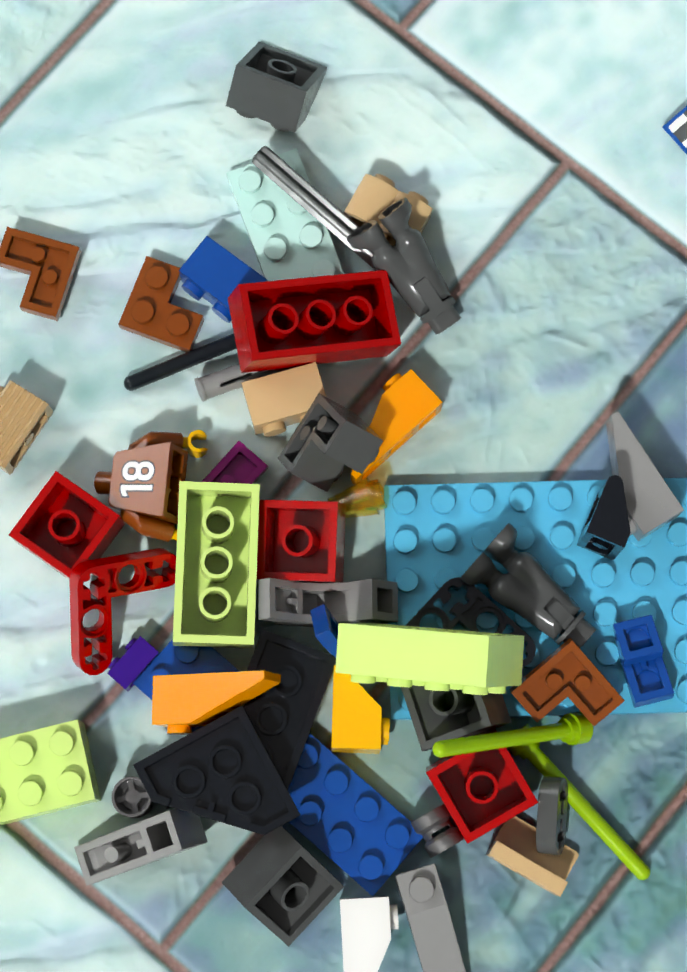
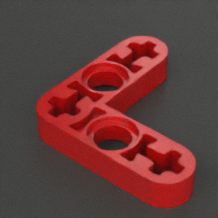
[69,548,176,675]

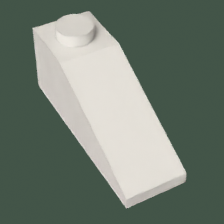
[340,896,399,972]

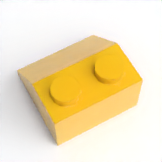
[331,665,390,754]

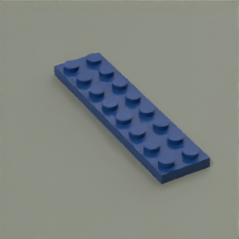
[133,639,423,896]

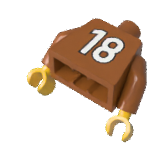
[94,430,208,542]

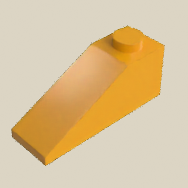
[351,369,443,487]
[152,670,281,735]

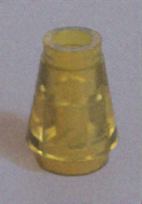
[327,478,388,518]

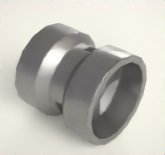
[112,777,155,818]
[411,804,464,859]

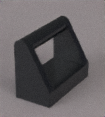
[577,475,631,560]

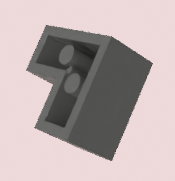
[278,393,383,492]

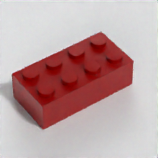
[228,270,401,373]

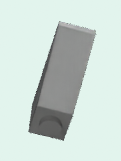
[606,411,684,541]
[74,809,208,886]
[394,863,466,972]

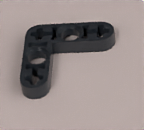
[405,577,536,668]

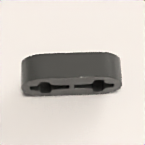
[536,776,568,856]

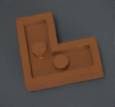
[0,227,81,321]
[118,256,204,352]
[509,638,625,726]

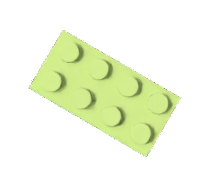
[173,481,260,648]
[335,623,524,695]
[0,719,101,826]

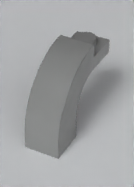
[258,578,398,627]

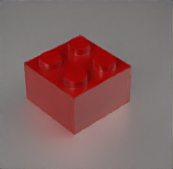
[8,471,125,580]
[257,500,346,582]
[426,729,538,844]

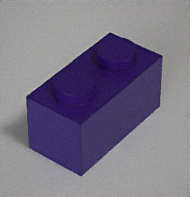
[107,636,160,691]

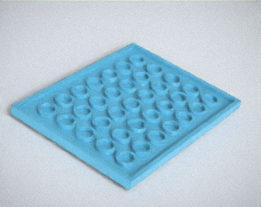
[384,478,687,721]

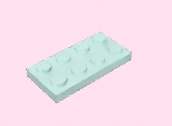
[226,148,345,281]

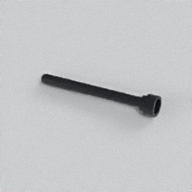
[124,333,237,391]

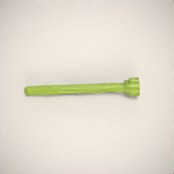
[432,712,593,758]
[507,723,650,880]

